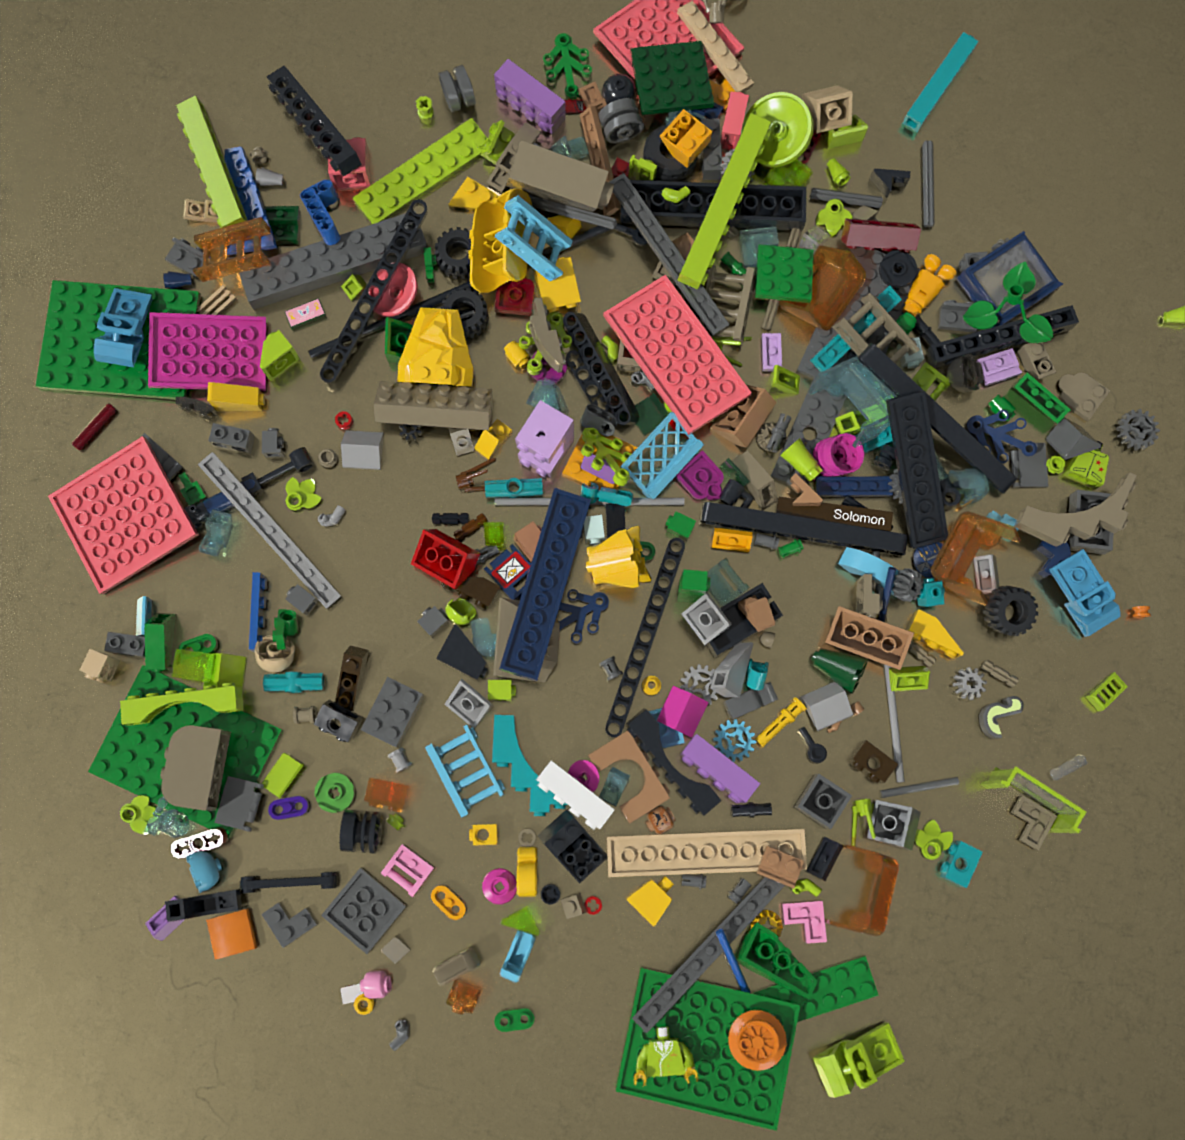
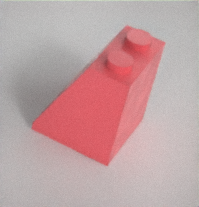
[328,137,371,190]

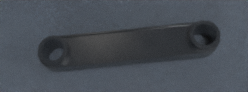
[240,872,338,893]

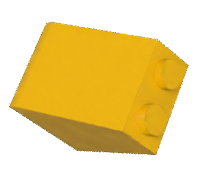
[533,256,581,313]

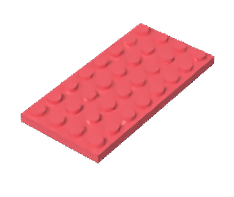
[603,275,752,435]

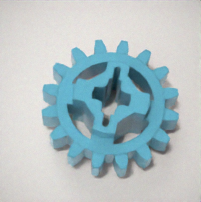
[713,719,756,762]

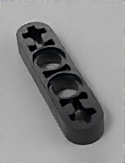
[566,350,610,412]

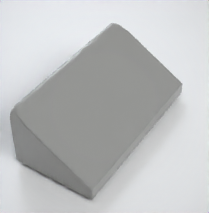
[973,554,1000,595]

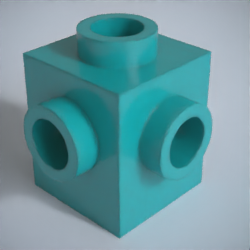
[917,578,945,607]

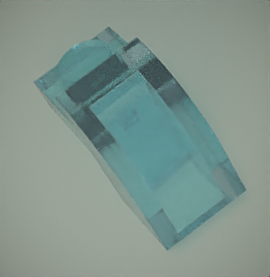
[199,509,232,557]

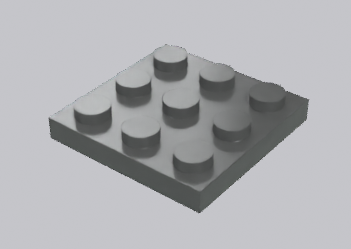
[321,867,406,954]

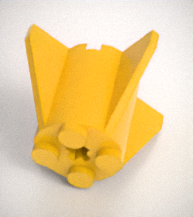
[586,526,652,588]

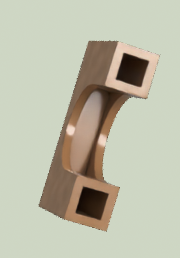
[588,731,671,824]

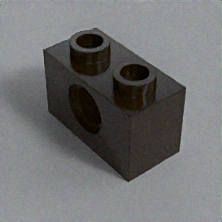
[849,740,898,784]

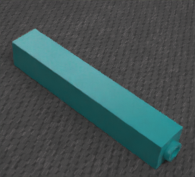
[903,32,979,133]

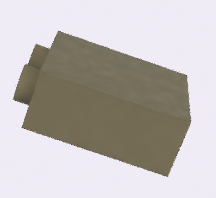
[505,140,614,212]

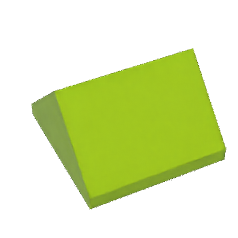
[823,114,868,149]
[203,653,247,691]

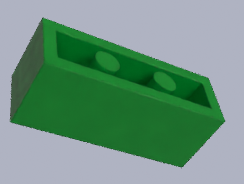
[1012,372,1071,424]

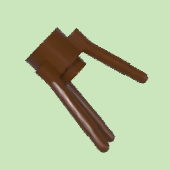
[456,457,496,492]

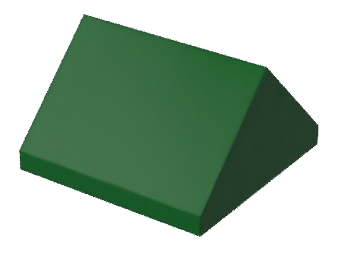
[385,317,413,363]

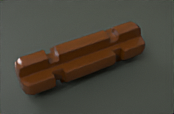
[453,513,488,542]

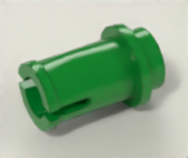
[778,539,804,559]

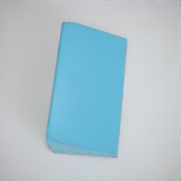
[136,596,152,637]

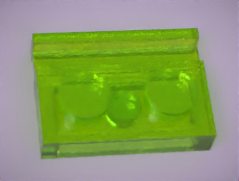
[171,649,216,683]

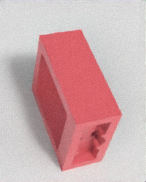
[721,92,749,151]

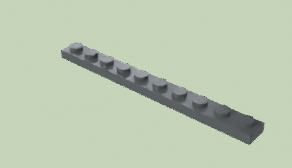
[609,173,729,336]
[632,877,785,1034]

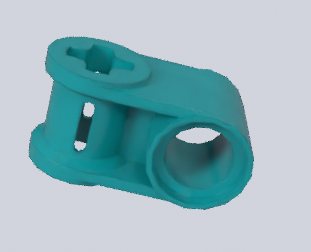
[746,658,769,690]

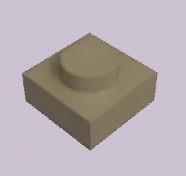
[561,893,587,919]

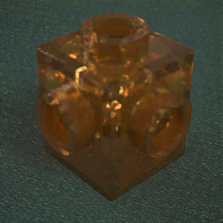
[446,980,481,1015]

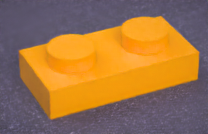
[712,528,753,552]

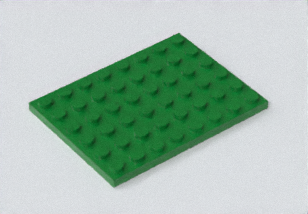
[35,280,201,400]
[88,665,283,838]
[615,967,800,1131]

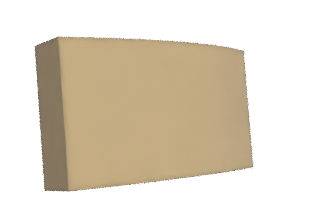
[184,199,219,222]

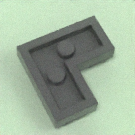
[262,902,318,948]

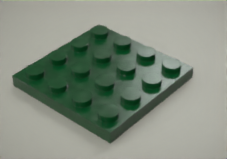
[630,41,714,115]

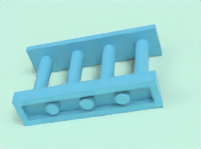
[495,195,572,281]
[425,725,505,818]

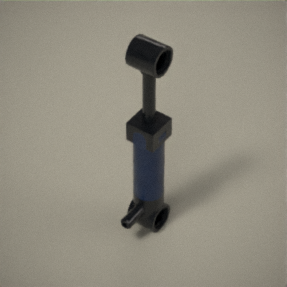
[184,447,314,529]

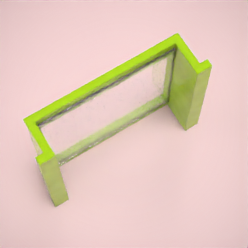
[981,766,1086,833]

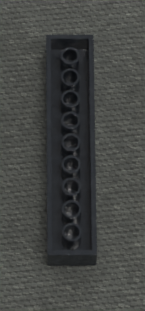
[620,180,807,231]

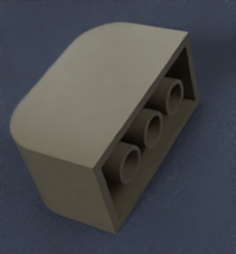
[161,725,231,811]

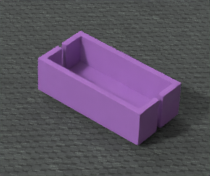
[494,59,566,134]
[679,734,760,804]

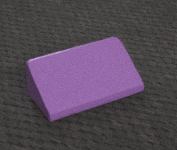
[581,454,615,484]
[145,895,185,941]

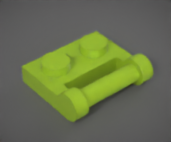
[912,362,951,401]

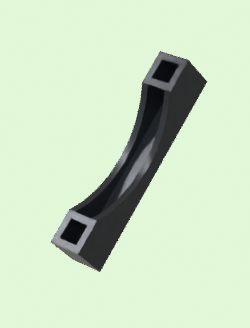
[626,708,722,816]

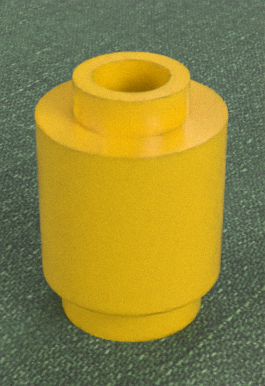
[504,340,531,369]

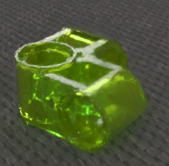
[763,159,813,187]

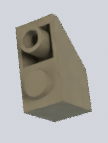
[1017,343,1056,380]

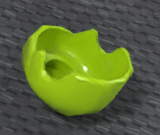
[445,598,477,625]

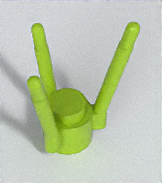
[711,336,752,366]
[852,799,876,847]

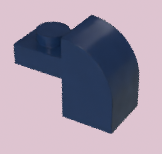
[1036,541,1071,578]

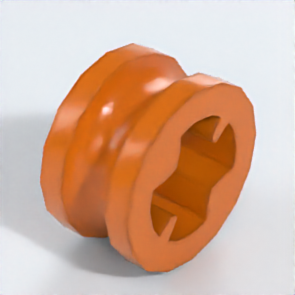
[1132,606,1151,618]

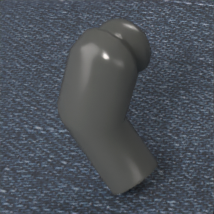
[631,371,655,391]
[389,1020,409,1051]

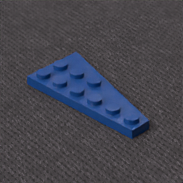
[223,147,277,255]

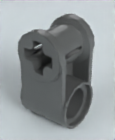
[580,404,618,436]

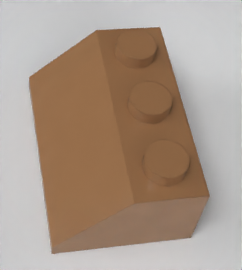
[710,385,777,448]

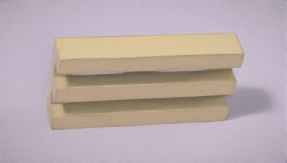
[197,285,237,315]

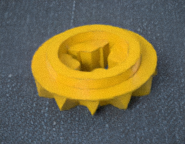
[751,910,783,937]

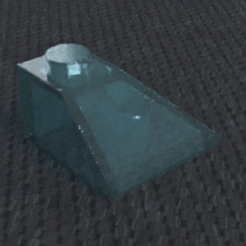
[526,378,569,415]

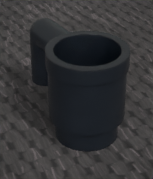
[719,479,754,508]

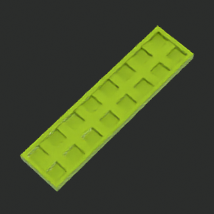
[353,118,487,225]

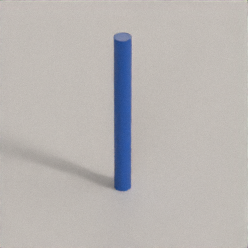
[716,929,751,993]

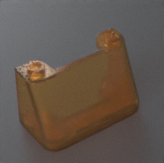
[778,245,866,331]

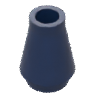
[163,271,192,289]

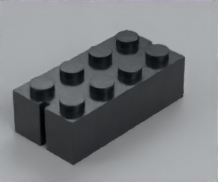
[707,582,783,658]

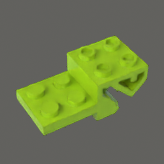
[813,1023,905,1098]

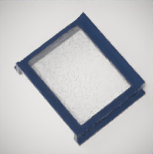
[956,231,1063,328]

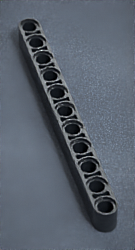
[320,199,428,384]
[857,343,1017,494]
[700,502,908,556]
[605,538,685,738]

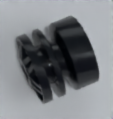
[339,810,382,854]

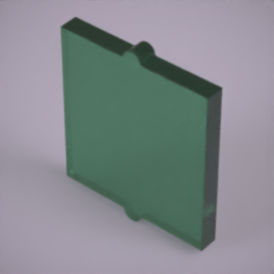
[634,393,669,436]
[720,458,750,487]

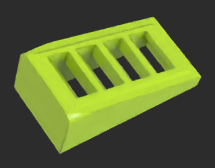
[1085,672,1128,712]

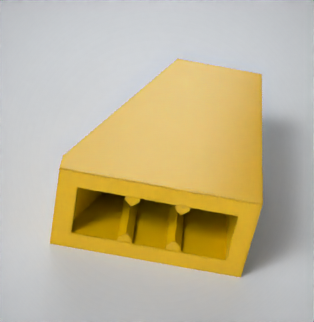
[207,382,265,412]

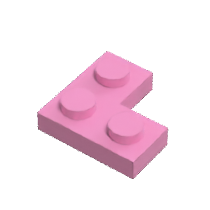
[782,901,827,944]

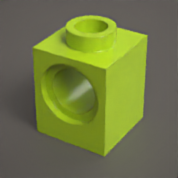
[488,680,516,701]

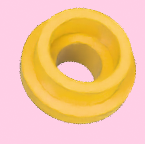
[642,676,661,695]
[354,994,374,1015]

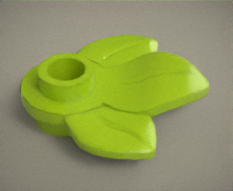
[816,199,852,236]
[285,477,322,511]
[120,795,161,834]
[914,820,953,860]

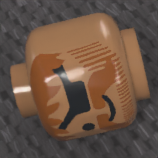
[645,805,676,835]

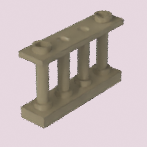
[699,264,756,345]
[832,293,920,383]

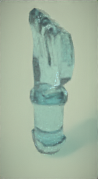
[144,797,168,836]

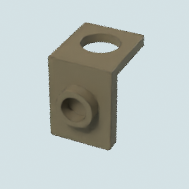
[448,427,475,456]

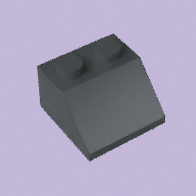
[867,800,921,851]

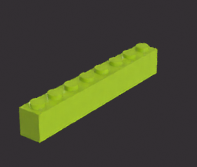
[176,96,249,234]

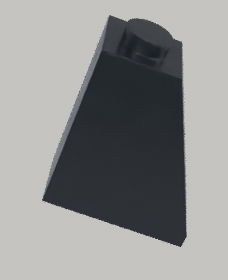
[436,624,489,682]

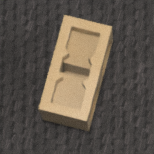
[79,649,120,683]

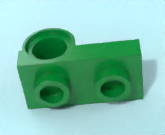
[272,609,299,650]

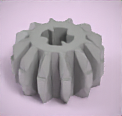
[953,667,987,700]

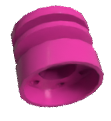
[813,433,864,477]

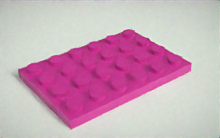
[148,312,266,391]

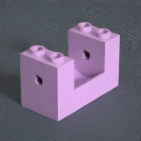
[515,400,574,478]

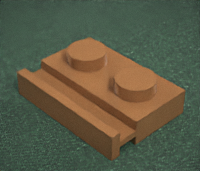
[756,846,804,889]

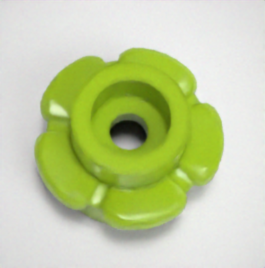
[1046,456,1065,474]
[386,813,404,831]

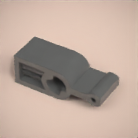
[141,433,183,481]
[723,682,778,720]

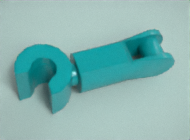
[580,482,633,506]

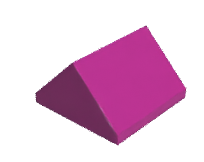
[657,686,709,738]

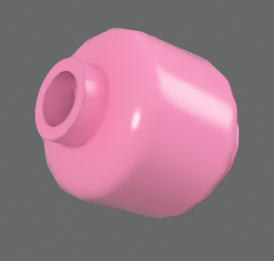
[360,971,392,999]

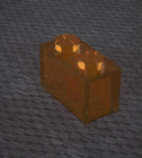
[364,777,410,812]

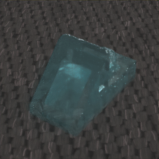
[549,136,589,160]
[599,767,630,807]

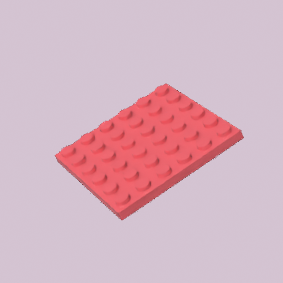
[593,0,745,79]
[48,436,199,594]

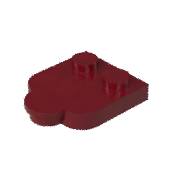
[494,276,535,316]

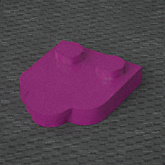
[675,450,724,501]

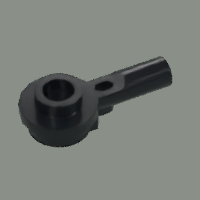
[615,223,648,246]
[798,726,827,763]

